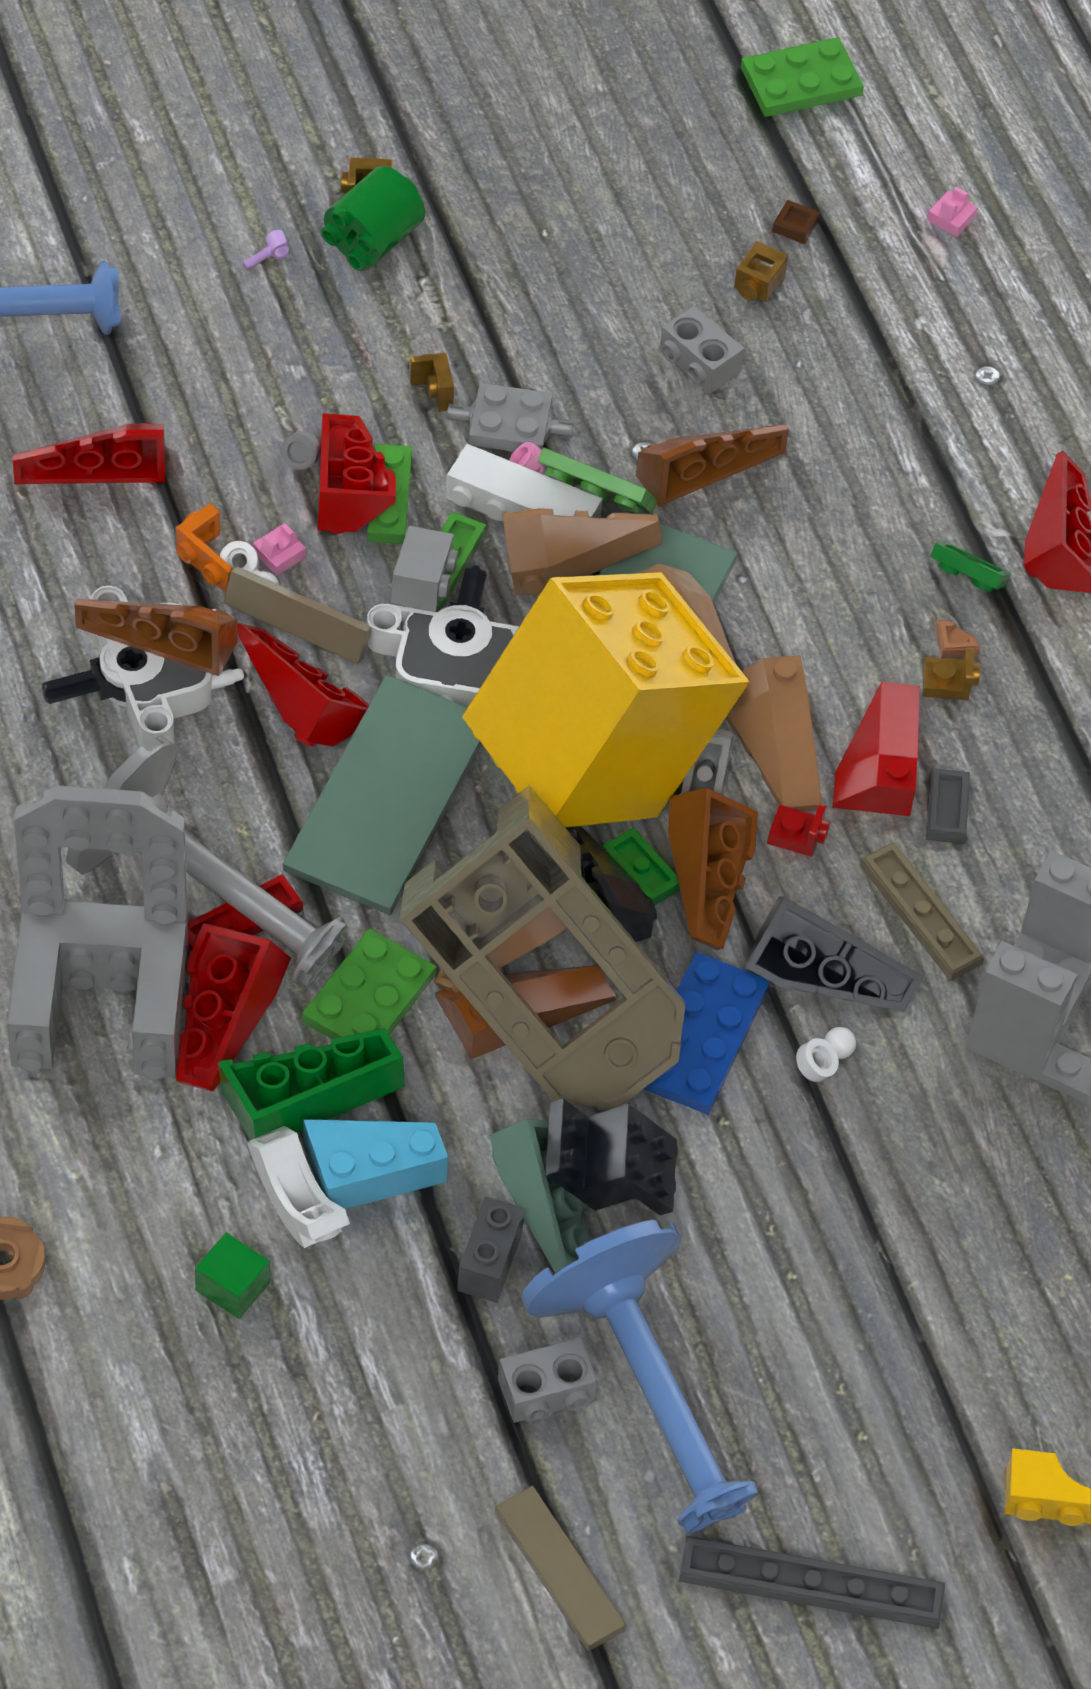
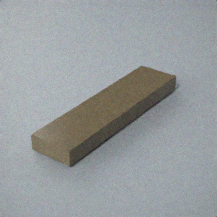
[223,566,371,664]
[860,842,984,981]
[495,1486,626,1652]

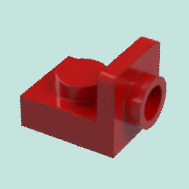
[767,804,831,857]

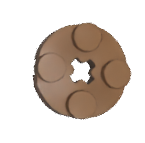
[0,1217,45,1300]

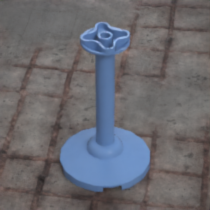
[0,261,121,335]
[522,1220,758,1535]

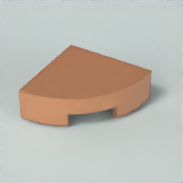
[935,620,980,658]

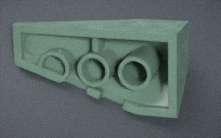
[489,1118,590,1273]

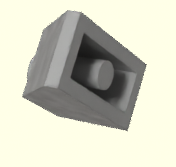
[681,729,734,795]

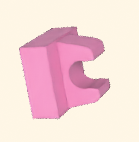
[927,187,978,237]
[253,523,306,576]

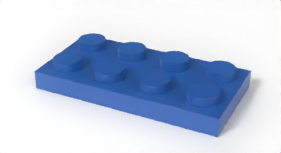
[643,952,770,1115]

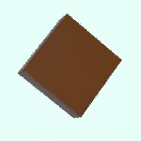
[772,200,820,244]

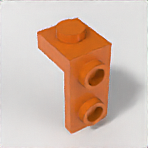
[176,503,233,593]

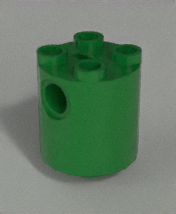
[321,166,426,271]

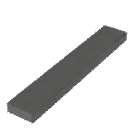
[679,1536,945,1629]

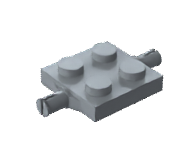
[447,383,574,452]

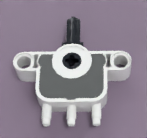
[367,565,519,707]
[42,586,244,751]

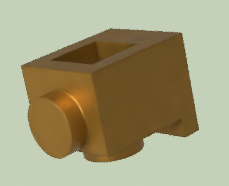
[734,241,788,302]

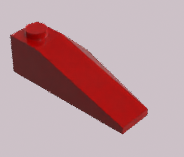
[317,413,396,534]
[13,423,165,484]
[1023,450,1091,593]
[237,623,369,747]
[832,682,920,817]
[176,923,291,1092]

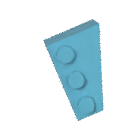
[303,1119,448,1209]

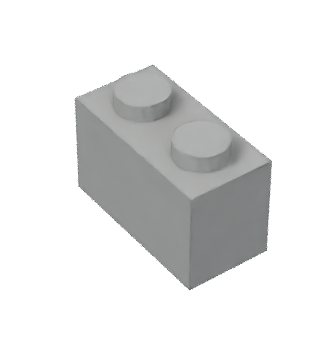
[391,526,459,612]

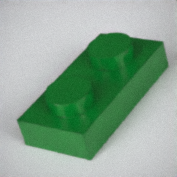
[930,541,1011,592]
[602,827,680,905]

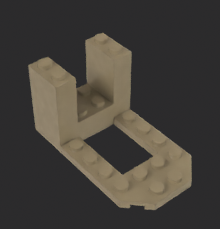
[400,785,685,1110]

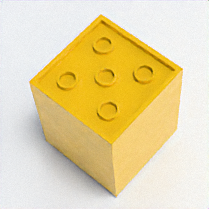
[462,572,750,827]

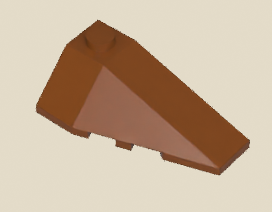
[636,424,789,507]
[668,787,758,950]

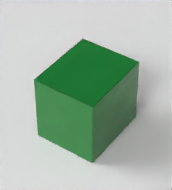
[195,1232,270,1319]

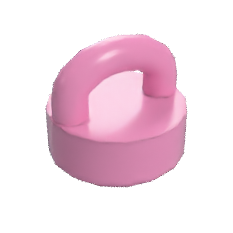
[509,442,545,475]

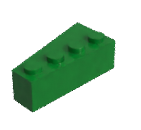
[218,1028,405,1140]

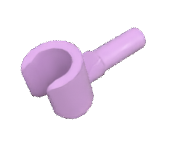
[242,230,289,270]

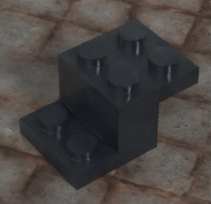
[545,1098,678,1216]

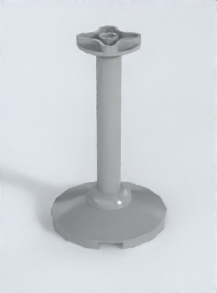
[66,736,347,988]

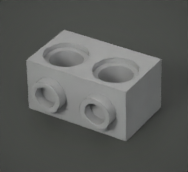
[659,305,745,394]
[498,1337,597,1423]

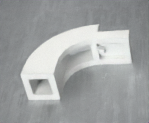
[247,1126,350,1248]

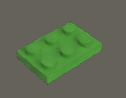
[741,37,864,117]
[538,447,658,515]
[302,928,437,1039]

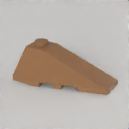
[726,655,822,811]

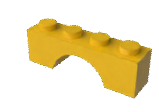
[1004,1448,1091,1526]

